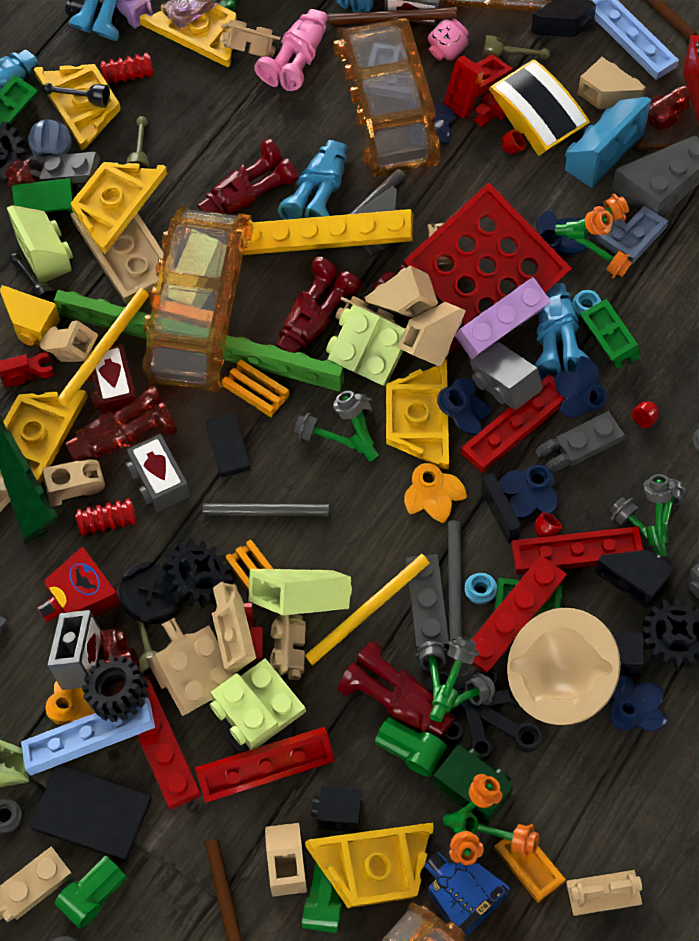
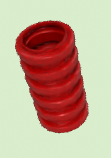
[100,52,153,86]
[75,498,137,537]

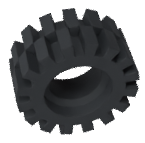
[82,656,149,722]

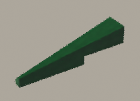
[0,415,58,544]

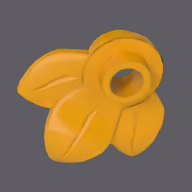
[404,463,467,523]
[45,681,108,725]

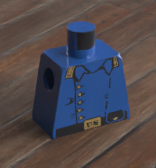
[424,852,510,941]

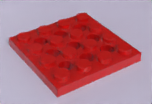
[402,182,572,326]

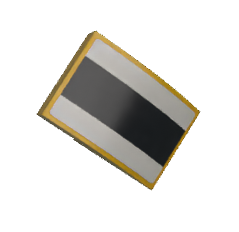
[489,60,590,156]

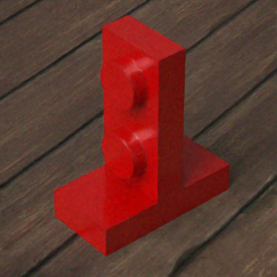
[443,54,513,119]

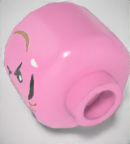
[428,19,469,61]

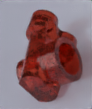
[647,85,690,129]
[100,629,139,683]

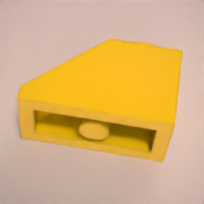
[0,285,60,346]

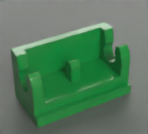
[0,75,38,125]
[12,178,74,214]
[580,299,640,369]

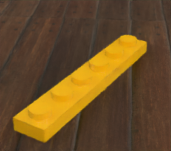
[238,209,413,255]

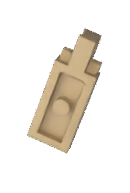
[212,582,256,673]
[0,846,73,922]

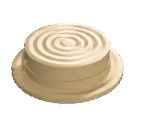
[507,608,621,725]

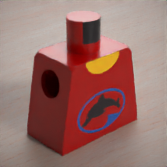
[36,547,120,623]

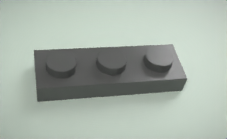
[406,554,449,651]

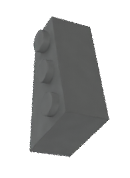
[612,135,699,217]

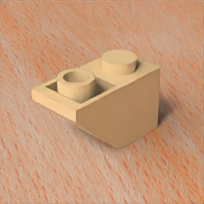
[578,57,646,109]
[365,266,438,318]
[397,302,466,367]
[265,823,307,897]

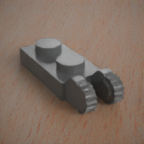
[20,152,100,184]
[536,411,625,473]

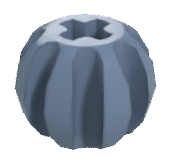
[28,120,71,157]

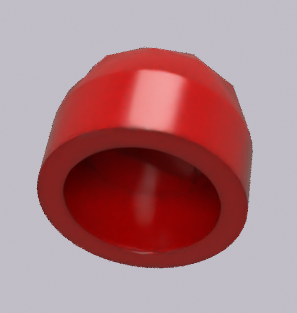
[501,129,526,155]
[632,401,659,428]
[534,512,562,537]

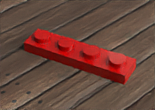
[461,374,565,474]
[511,526,643,575]
[472,555,567,676]
[118,677,201,810]
[195,727,335,803]

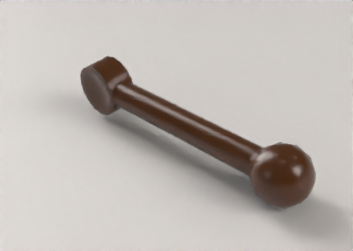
[635,140,673,152]

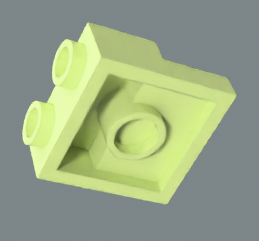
[326,304,405,387]
[210,658,306,750]

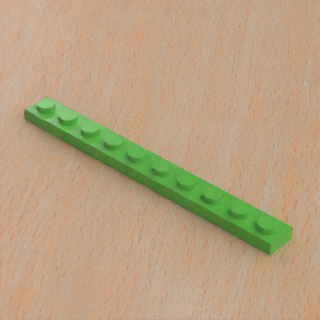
[54,290,344,392]

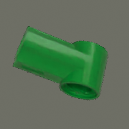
[375,717,447,777]
[55,856,127,929]
[302,863,342,934]

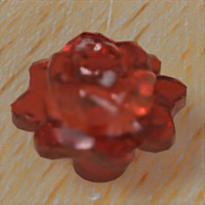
[5,159,36,187]

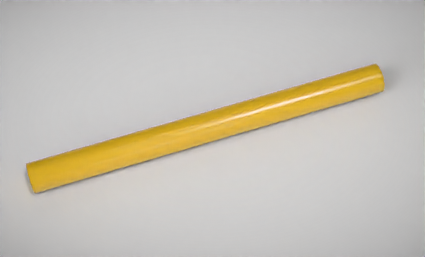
[57,288,149,406]
[304,554,430,666]

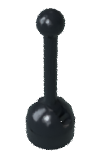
[42,83,110,108]
[10,253,57,303]

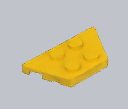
[140,0,237,67]
[34,64,121,151]
[70,162,167,254]
[386,359,449,469]
[3,390,88,485]
[305,822,434,908]

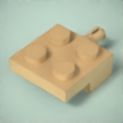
[146,618,235,716]

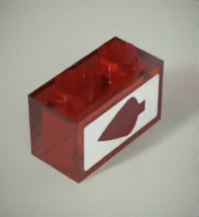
[87,344,139,418]

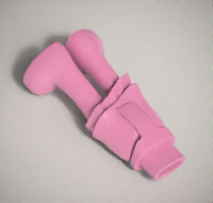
[254,9,328,91]

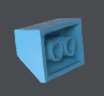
[565,97,651,188]

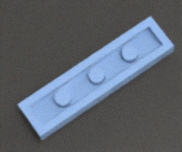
[591,0,679,80]
[21,697,156,775]

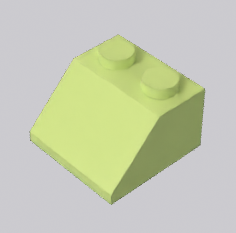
[7,205,73,283]

